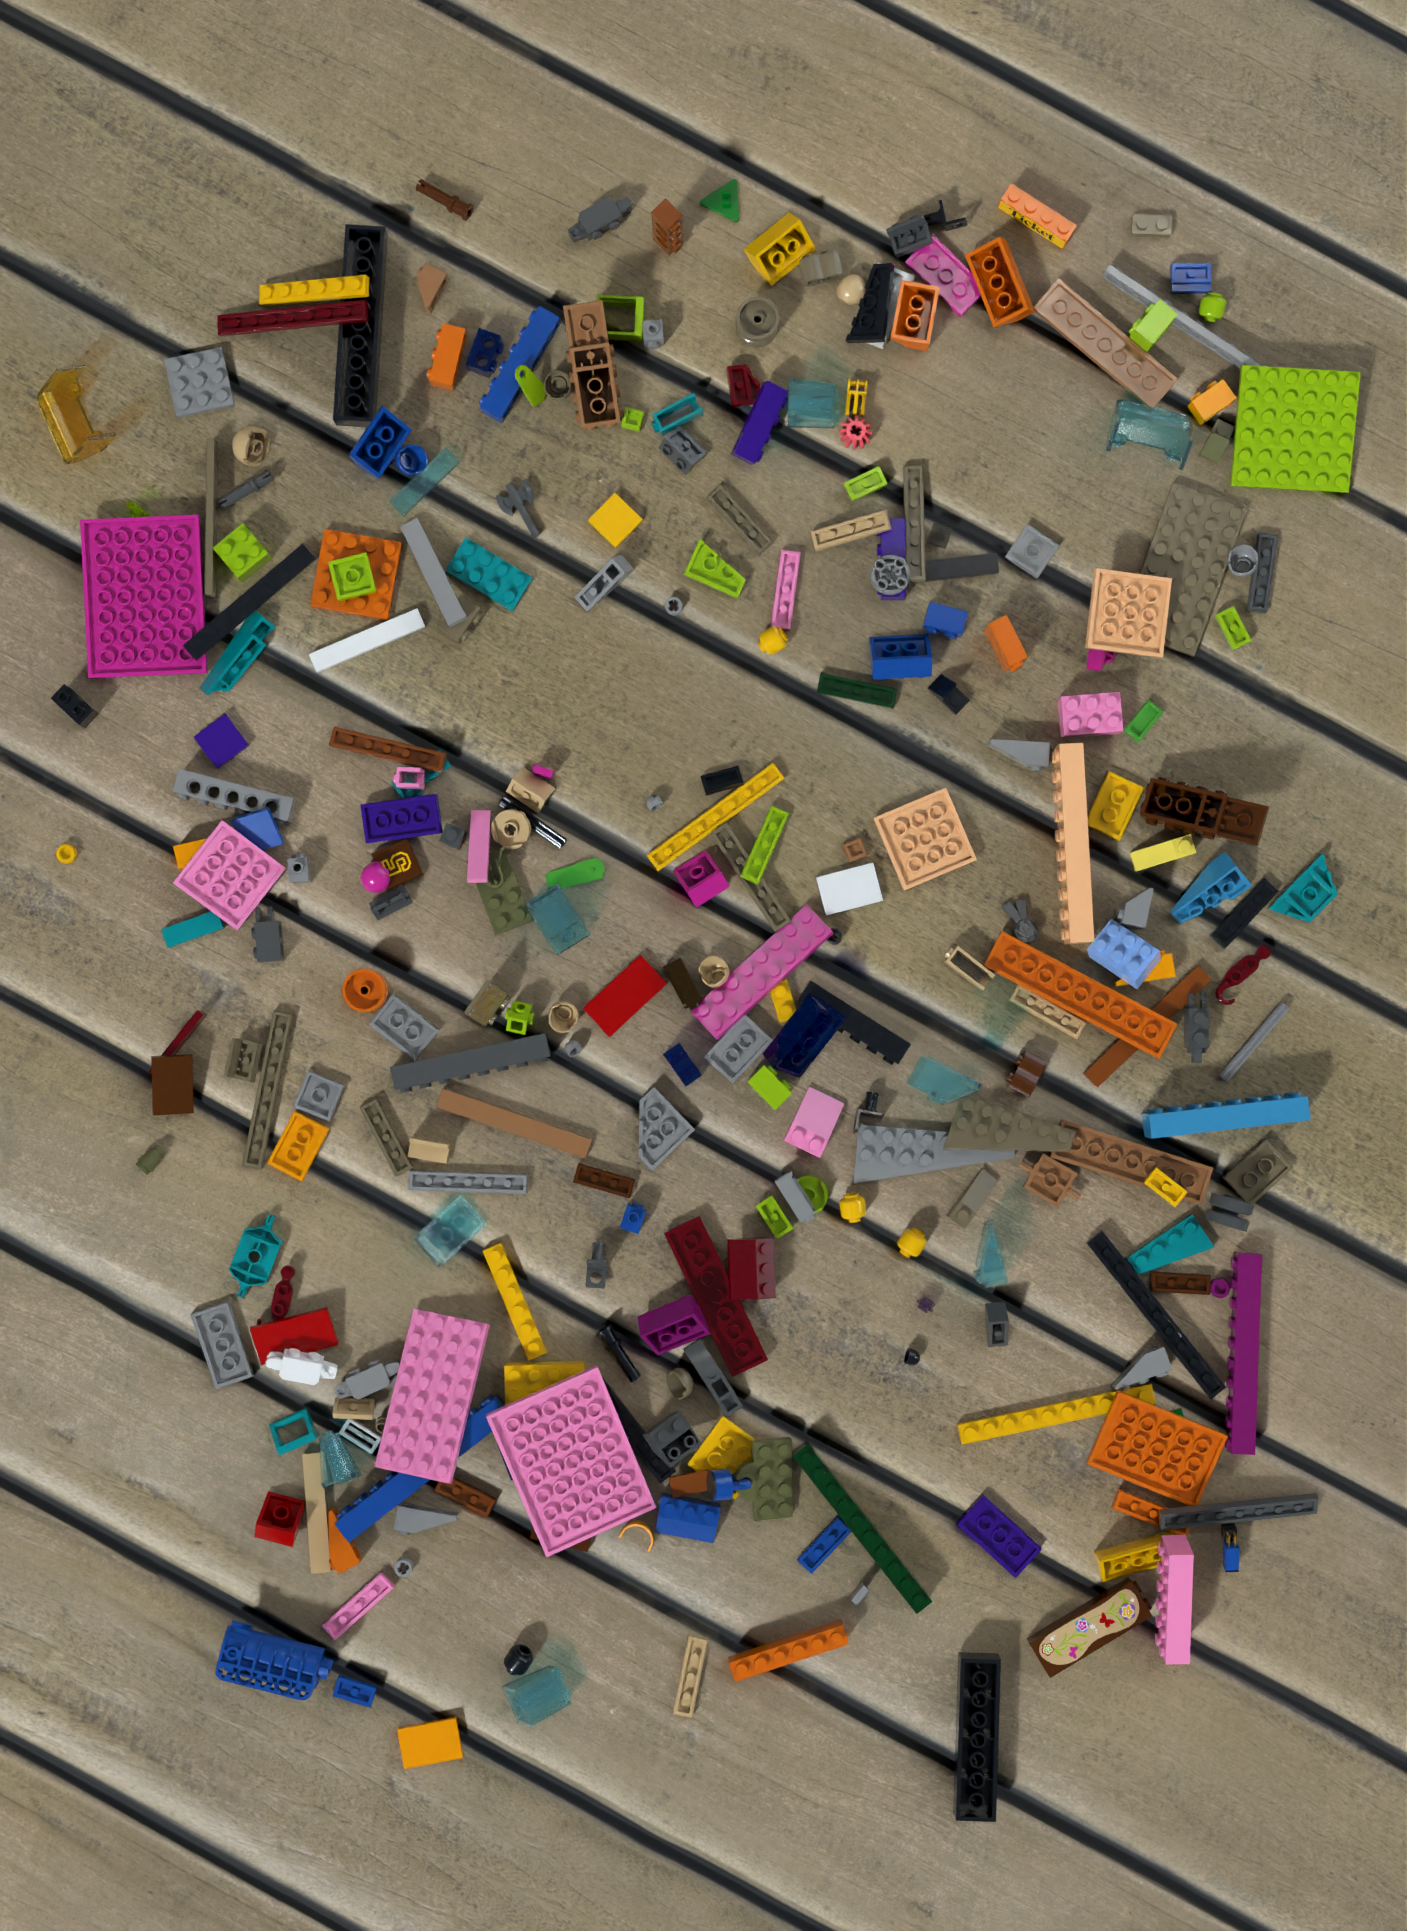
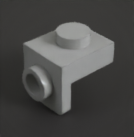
[642,320,664,349]

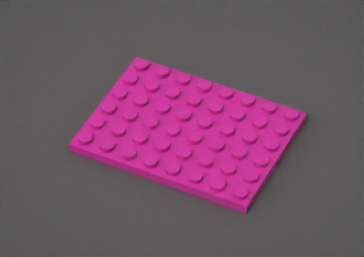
[80,515,208,679]

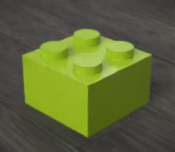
[1128,299,1178,353]
[213,523,272,582]
[747,1065,792,1110]

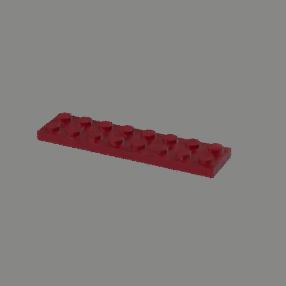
[664,1216,768,1377]

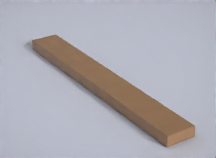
[436,1088,592,1158]

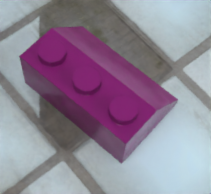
[637,1295,711,1356]

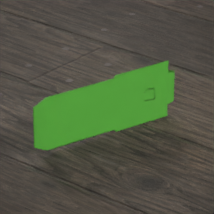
[545,857,606,891]

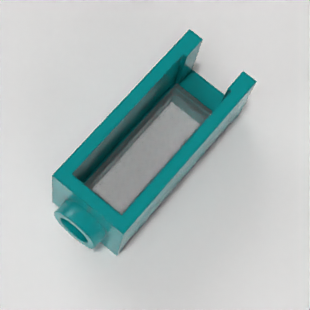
[651,393,703,436]

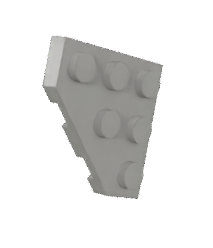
[638,1087,695,1171]

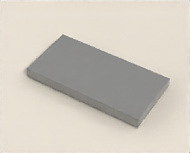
[190,1301,255,1389]

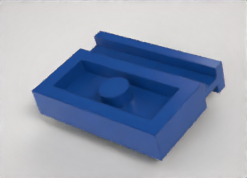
[1170,263,1211,294]

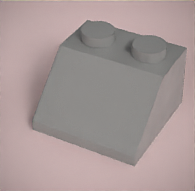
[1113,888,1154,929]

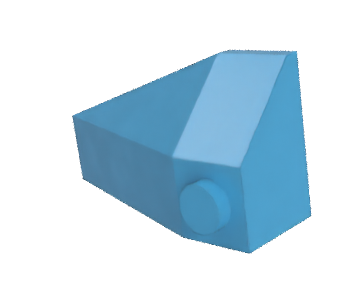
[1170,852,1252,924]

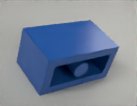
[922,602,968,639]

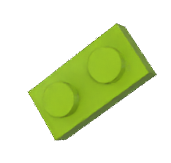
[843,466,888,502]
[1215,606,1252,651]
[755,1195,794,1239]

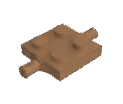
[1019,1153,1081,1208]

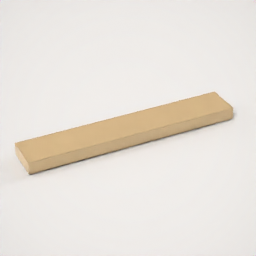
[302,1451,332,1574]

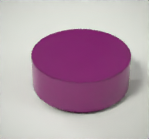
[1210,1278,1230,1298]

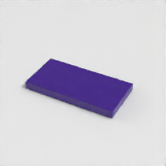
[360,794,443,843]
[956,1494,1042,1578]

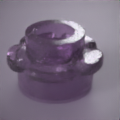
[917,1295,935,1313]

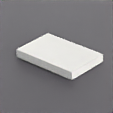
[816,863,883,916]

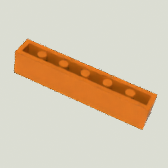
[728,1619,849,1682]

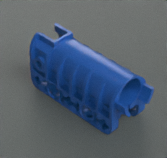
[215,1620,334,1700]

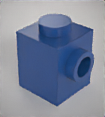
[620,1202,646,1234]

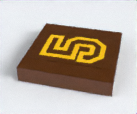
[371,838,423,890]

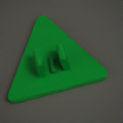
[700,179,739,222]

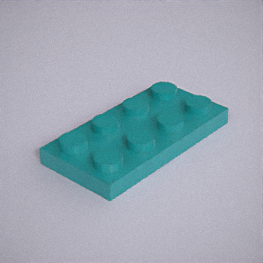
[445,537,533,612]

